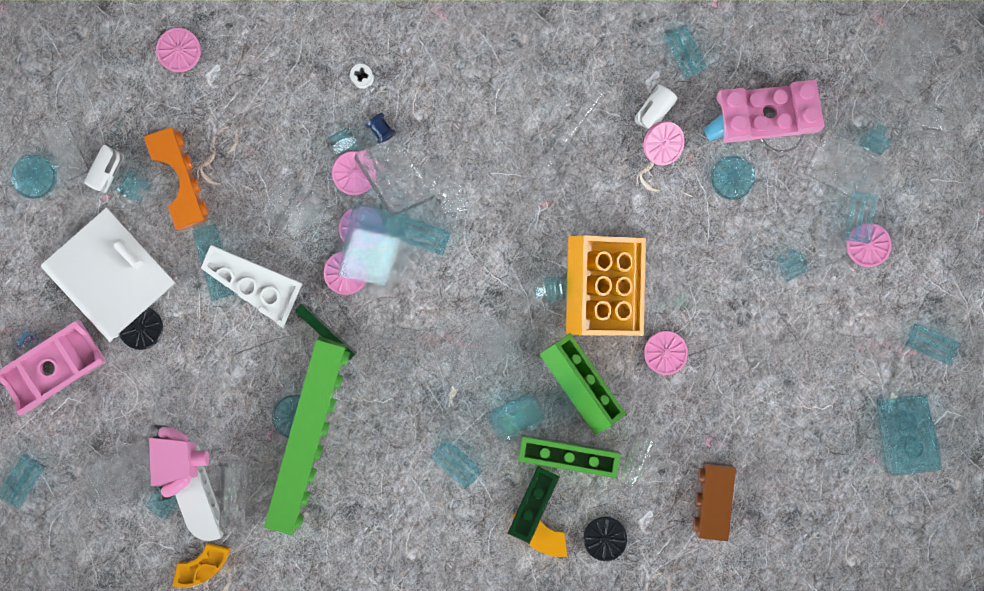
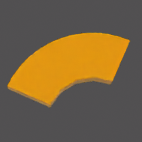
[513,513,567,557]
[172,543,231,587]

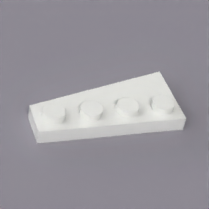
[201,244,302,328]

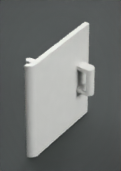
[41,208,175,342]

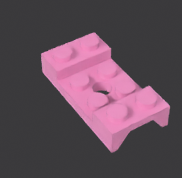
[716,80,825,143]
[0,321,107,416]

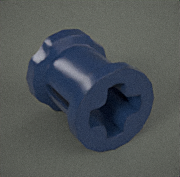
[365,112,397,145]

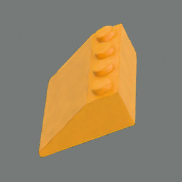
[566,236,646,336]

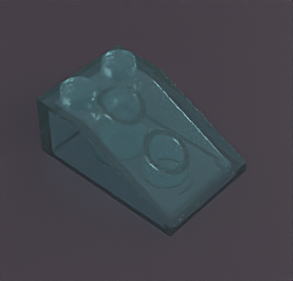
[338,204,407,286]
[488,391,545,441]
[877,394,942,476]

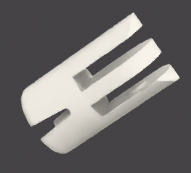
[635,84,677,129]
[84,145,125,193]

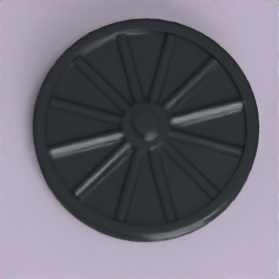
[119,307,163,350]
[583,517,627,561]

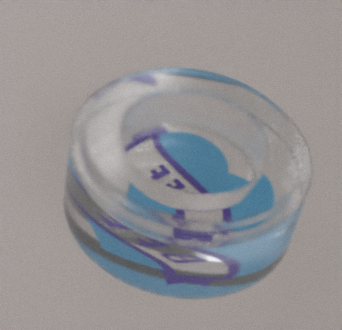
[12,329,39,353]

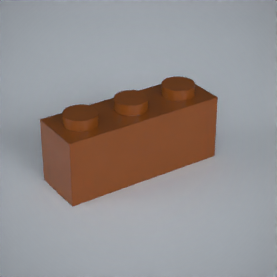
[692,462,736,541]

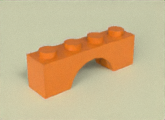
[144,127,209,231]

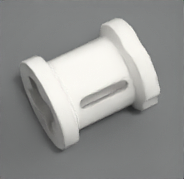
[350,64,374,89]

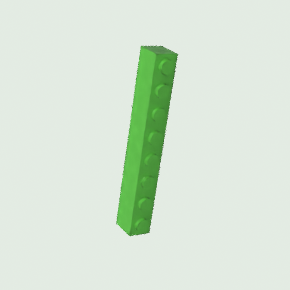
[264,336,350,535]

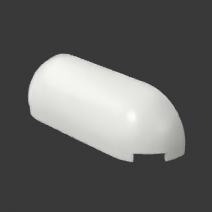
[176,466,223,541]

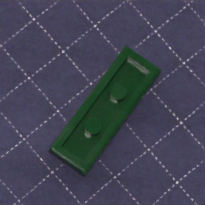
[295,303,357,360]
[507,466,560,544]

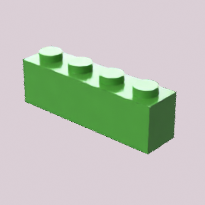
[539,333,626,435]
[518,434,621,478]

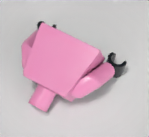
[149,425,209,501]

